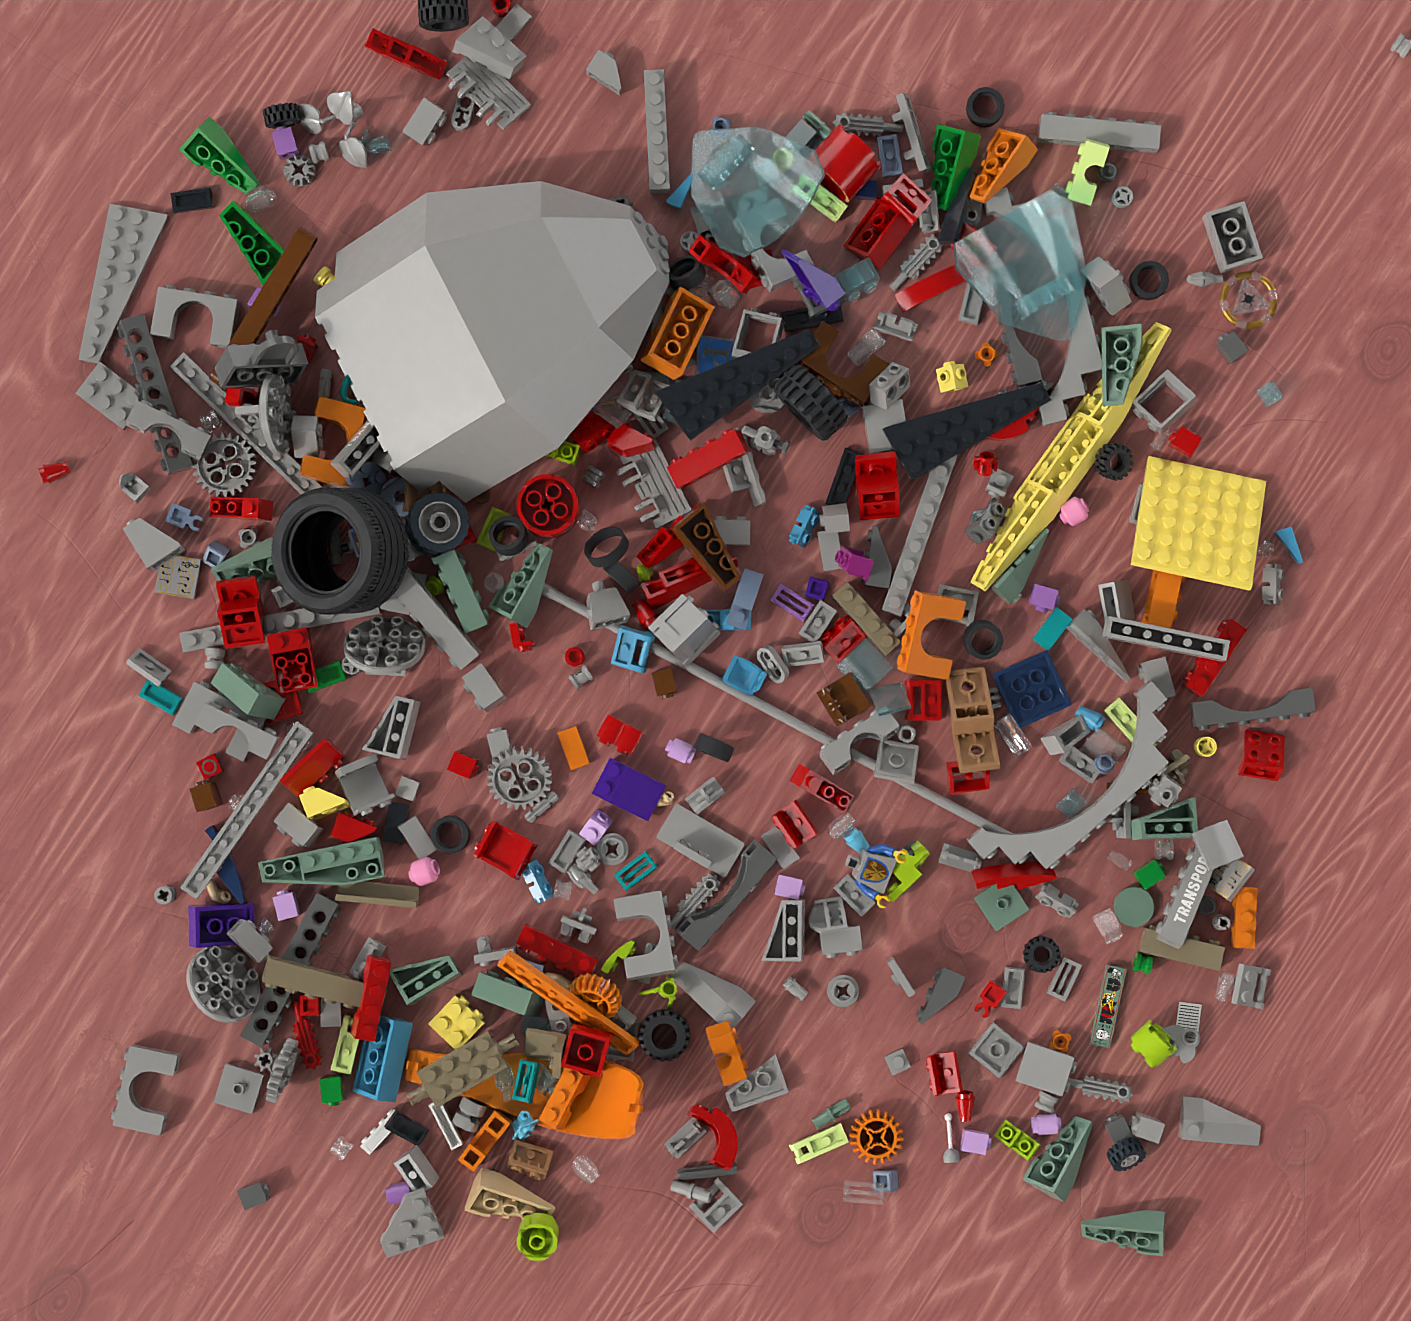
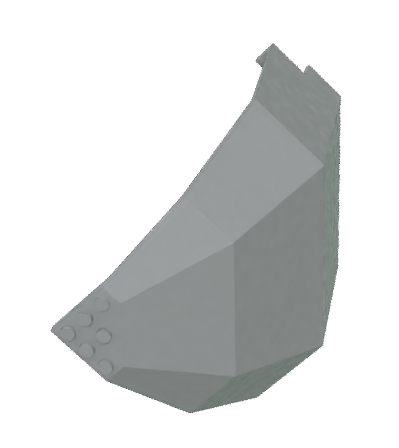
[315,181,670,503]

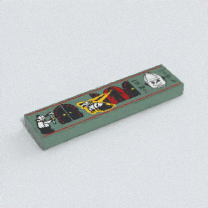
[1089,964,1127,1048]

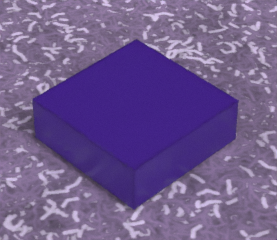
[805,576,829,601]

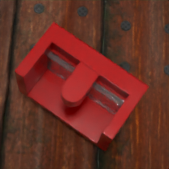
[946,761,990,795]

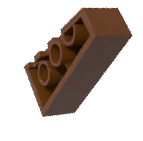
[671,502,741,591]

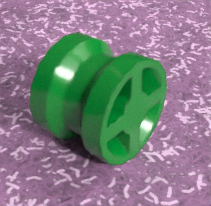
[1132,952,1153,975]

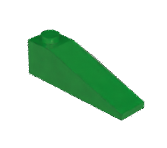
[179,116,259,195]
[931,124,981,211]

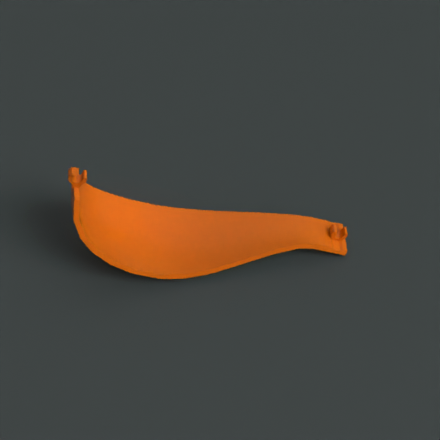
[405,1048,644,1139]

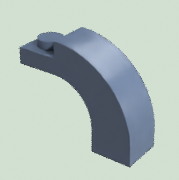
[726,568,764,630]

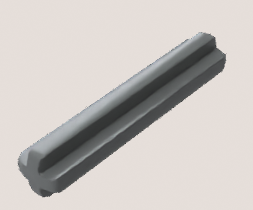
[677,1162,737,1181]

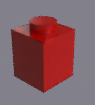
[1168,426,1202,457]
[447,751,480,779]

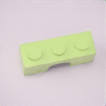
[1065,138,1110,206]

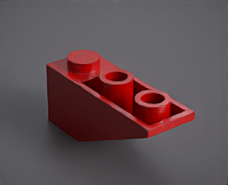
[209,497,274,521]
[789,764,854,813]

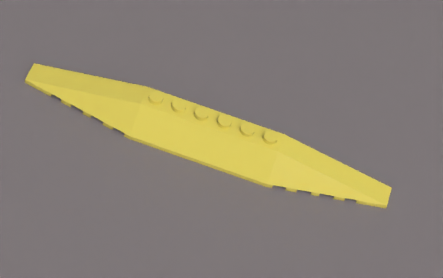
[970,322,1172,591]

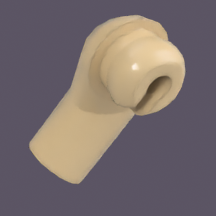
[657,791,674,807]
[207,879,231,904]
[545,972,572,991]

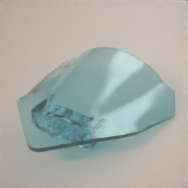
[691,127,825,257]
[953,189,1087,342]

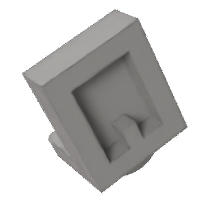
[985,468,1013,499]

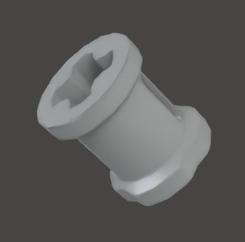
[568,665,594,690]
[154,886,176,905]

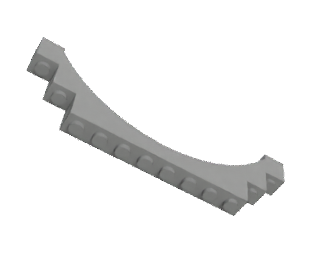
[983,187,1102,427]
[966,681,1169,869]

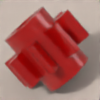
[973,451,998,476]

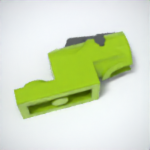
[886,840,930,902]

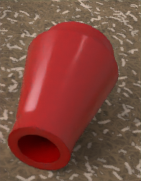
[38,462,70,484]
[632,599,658,630]
[955,1090,975,1121]

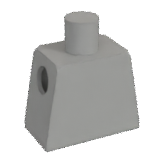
[586,580,630,631]

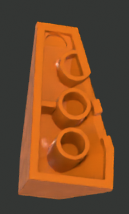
[970,128,1038,203]

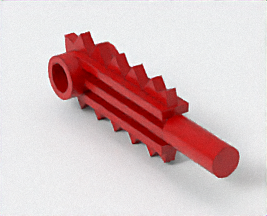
[292,1000,323,1070]

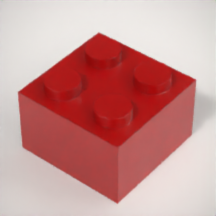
[561,1023,613,1078]

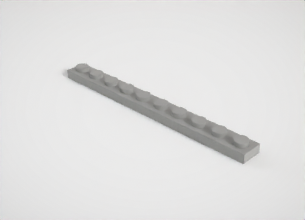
[170,352,323,494]
[882,455,957,617]
[179,607,381,653]
[180,721,314,899]

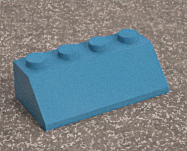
[352,1014,413,1102]

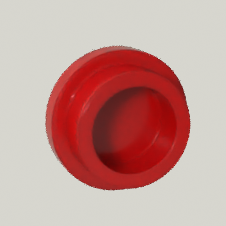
[565,647,585,667]

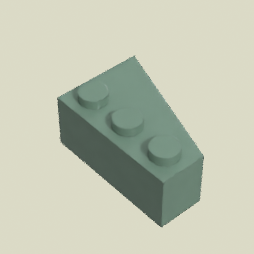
[1131,797,1198,840]

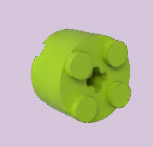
[1130,1020,1177,1068]
[517,1213,559,1261]

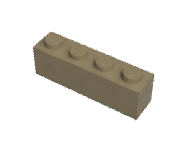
[832,582,901,656]
[1138,925,1225,971]

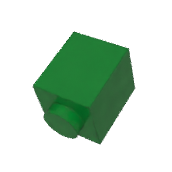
[1132,859,1166,890]
[320,1075,344,1106]

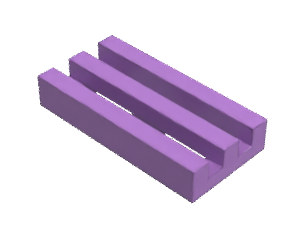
[770,584,814,622]

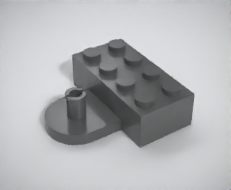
[214,330,308,388]

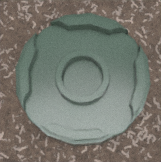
[1113,887,1154,927]

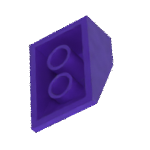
[592,758,666,821]
[188,904,254,948]

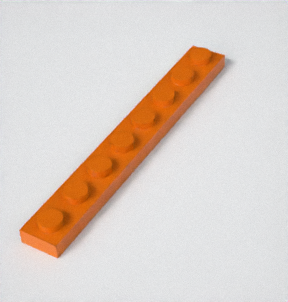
[497,950,640,1056]

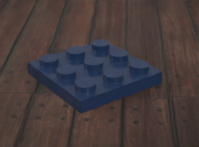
[992,650,1072,730]

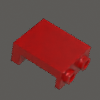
[474,821,538,880]

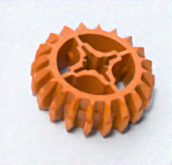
[569,973,622,1020]
[849,1109,904,1165]

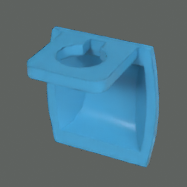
[722,655,767,695]

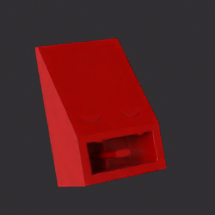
[267,627,318,695]

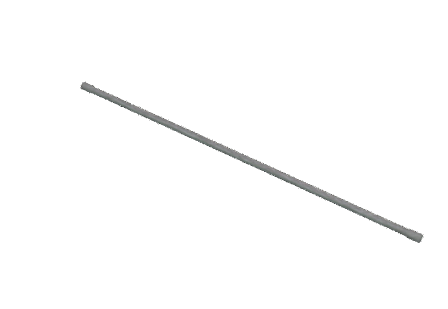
[541,583,1032,855]

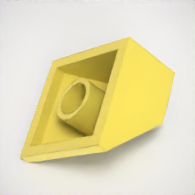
[299,786,350,821]

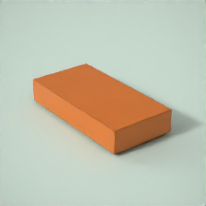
[557,726,590,771]

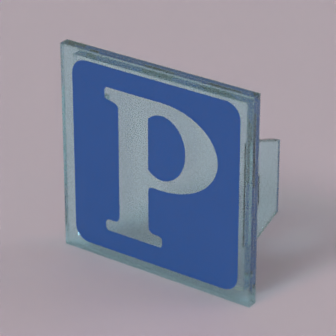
[695,335,736,375]

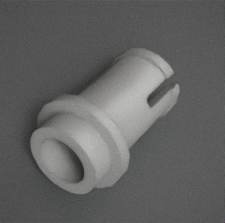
[1212,914,1230,930]
[782,976,808,1001]

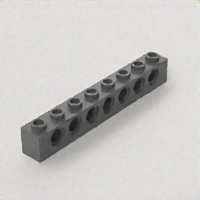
[117,314,193,476]
[240,892,341,1047]

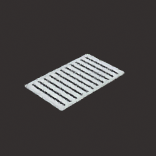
[1176,1002,1202,1041]

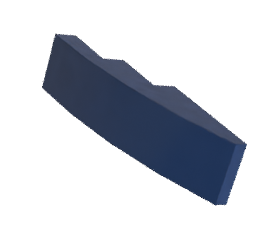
[205,825,247,904]

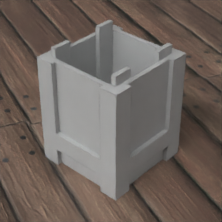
[648,594,721,667]

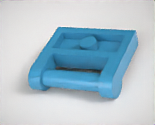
[610,625,655,673]

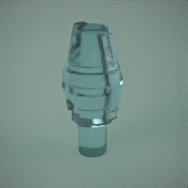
[494,1067,515,1101]

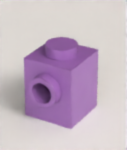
[1028,584,1060,613]

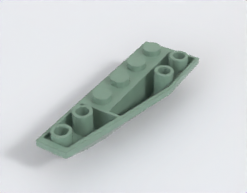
[258,836,385,885]

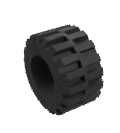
[417,0,469,32]
[639,1009,690,1062]

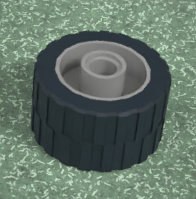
[405,492,470,556]

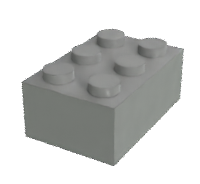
[1202,201,1263,274]

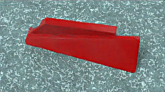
[641,555,738,610]

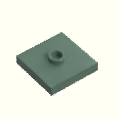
[973,884,1029,932]

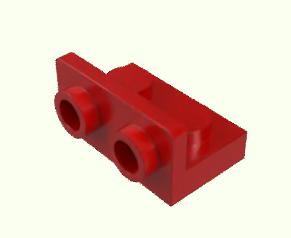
[570,406,615,454]
[819,615,867,664]
[509,623,536,652]

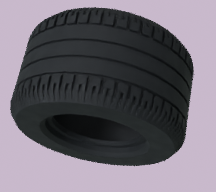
[271,487,409,615]

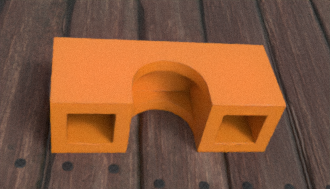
[1230,886,1257,949]
[705,1021,748,1086]
[539,1068,591,1130]
[458,1109,512,1172]

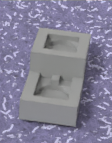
[321,997,342,1027]

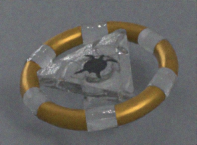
[1219,271,1278,329]

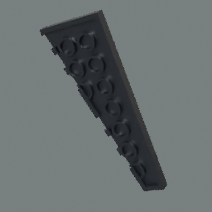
[655,329,820,441]
[882,383,1051,481]

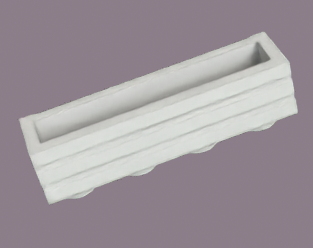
[428,1102,464,1150]
[360,1108,400,1155]

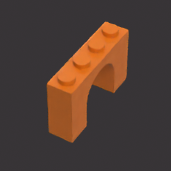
[299,396,368,488]
[897,590,966,680]

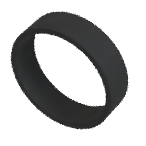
[584,527,629,567]

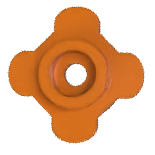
[975,343,999,367]
[1049,1030,1072,1053]

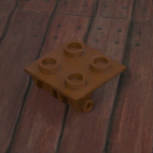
[816,672,871,727]

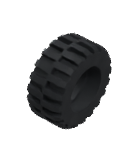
[773,365,848,441]

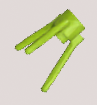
[639,976,677,1009]

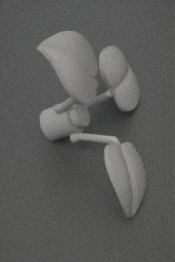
[298,90,368,168]

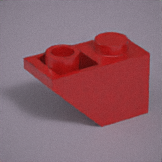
[607,422,656,458]
[330,810,379,843]

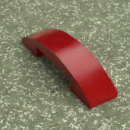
[894,260,975,313]

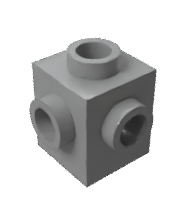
[1148,773,1182,808]

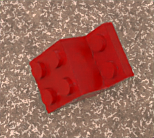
[855,452,900,521]
[216,576,266,648]

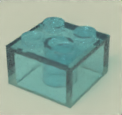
[833,257,880,304]

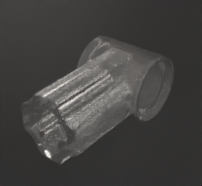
[846,327,887,367]

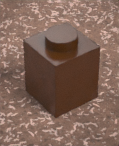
[651,668,677,699]

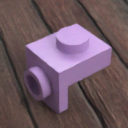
[579,809,613,846]

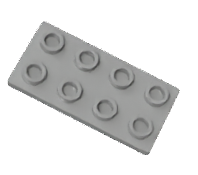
[656,803,745,878]

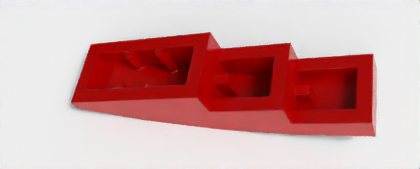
[364,28,448,80]
[636,504,712,568]
[971,862,1057,890]

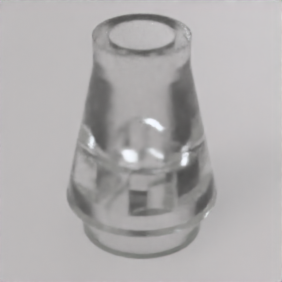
[1214,971,1236,1003]

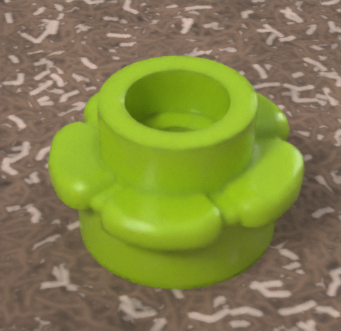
[637,564,653,581]
[426,576,444,595]

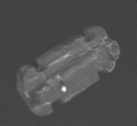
[1150,429,1171,451]
[1107,850,1132,871]

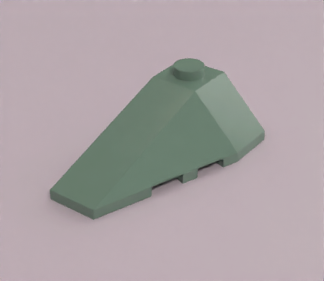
[990,528,1049,604]

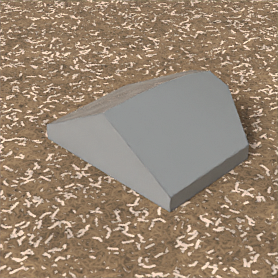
[808,896,848,934]

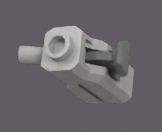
[742,426,790,456]

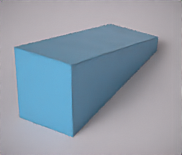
[665,173,696,210]
[1274,526,1303,564]

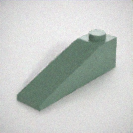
[1102,324,1142,407]
[211,538,279,583]
[488,543,553,628]
[1022,1115,1093,1202]
[1081,1210,1165,1256]

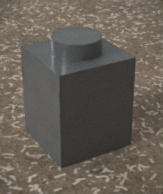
[1215,331,1248,365]
[1103,1113,1134,1145]
[237,1180,271,1210]

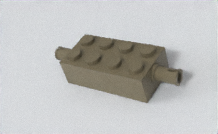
[406,1031,519,1108]

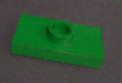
[308,661,348,693]

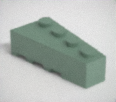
[432,550,490,635]

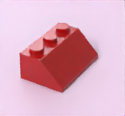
[843,198,915,270]
[279,739,346,798]

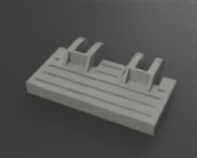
[446,56,531,130]
[616,439,692,529]

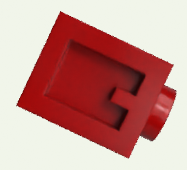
[297,334,319,367]

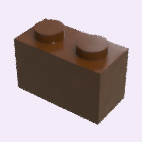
[189,780,223,812]

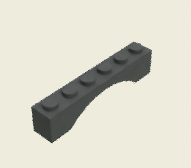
[987,263,1043,387]
[1189,688,1316,730]
[676,839,777,951]

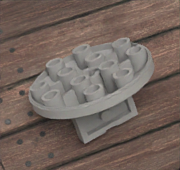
[235,374,297,456]
[344,616,425,676]
[186,946,260,1023]

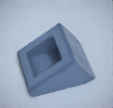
[202,541,231,567]
[873,1170,898,1192]

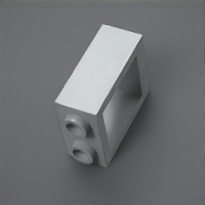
[731,308,785,359]
[1133,369,1196,435]

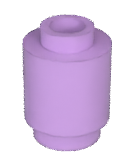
[665,737,696,764]
[1031,1113,1061,1135]

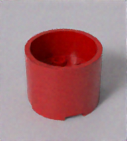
[805,125,882,202]
[517,474,580,539]

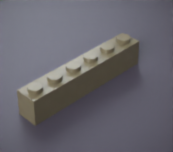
[262,955,387,1009]

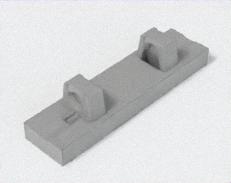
[892,93,932,173]

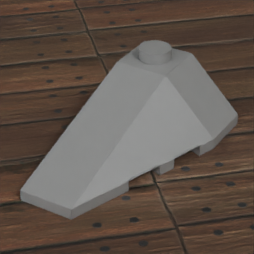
[1178,1096,1261,1146]

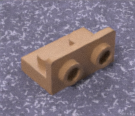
[507,1139,554,1180]

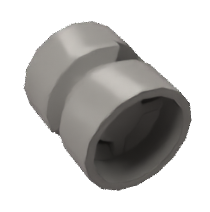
[452,1096,487,1133]

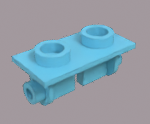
[512,1111,539,1140]

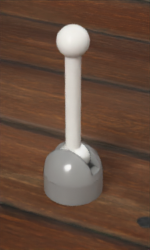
[943,1113,960,1163]

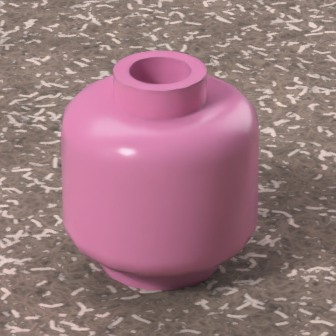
[1059,497,1090,526]
[409,857,440,886]

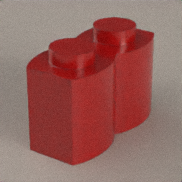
[225,387,260,408]
[597,714,644,756]

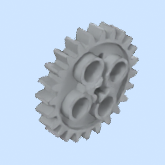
[192,432,258,497]
[487,746,552,810]
[266,1038,298,1104]

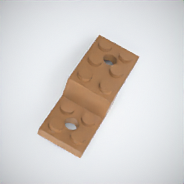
[945,667,1000,773]

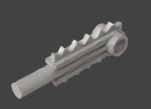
[832,112,903,137]
[889,234,944,291]
[668,872,721,930]
[1067,1075,1133,1104]

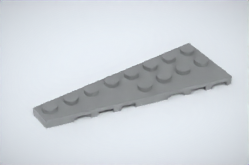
[78,204,169,364]

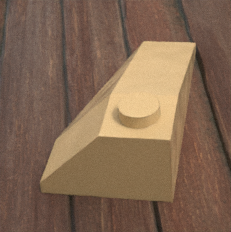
[465,1167,555,1220]

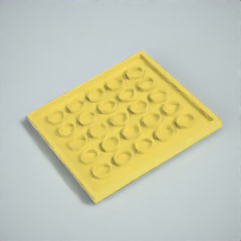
[1131,456,1266,591]

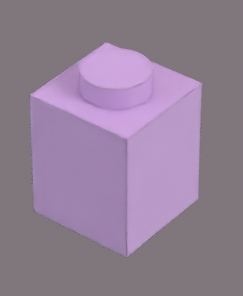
[774,874,805,900]
[272,889,301,921]
[960,1128,991,1155]

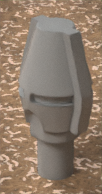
[1186,271,1223,287]
[567,863,599,894]

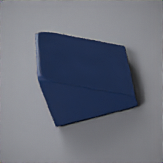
[856,180,878,201]

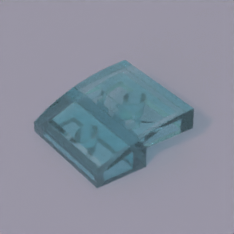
[836,639,893,695]

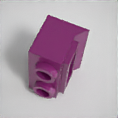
[835,545,874,582]

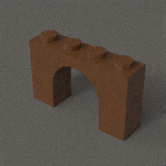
[795,321,890,407]

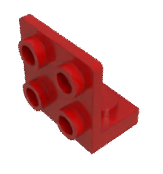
[1238,729,1285,781]

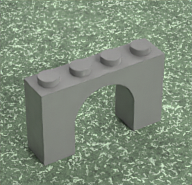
[733,198,814,292]
[150,285,240,348]
[172,680,268,762]
[613,890,679,981]
[111,1044,181,1136]

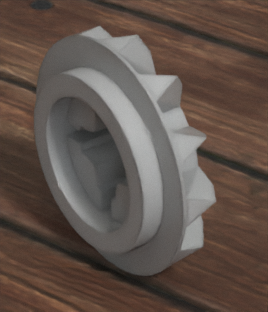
[283,155,315,187]
[596,833,628,865]
[827,975,859,1007]

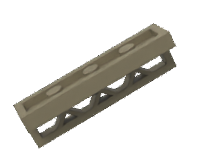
[335,881,420,908]

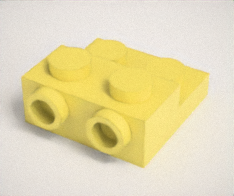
[428,994,485,1050]

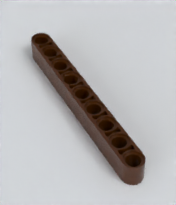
[209,227,318,390]

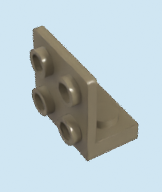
[525,1028,567,1079]

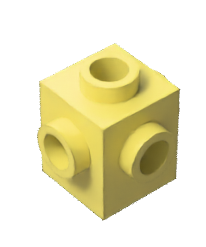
[936,361,968,393]

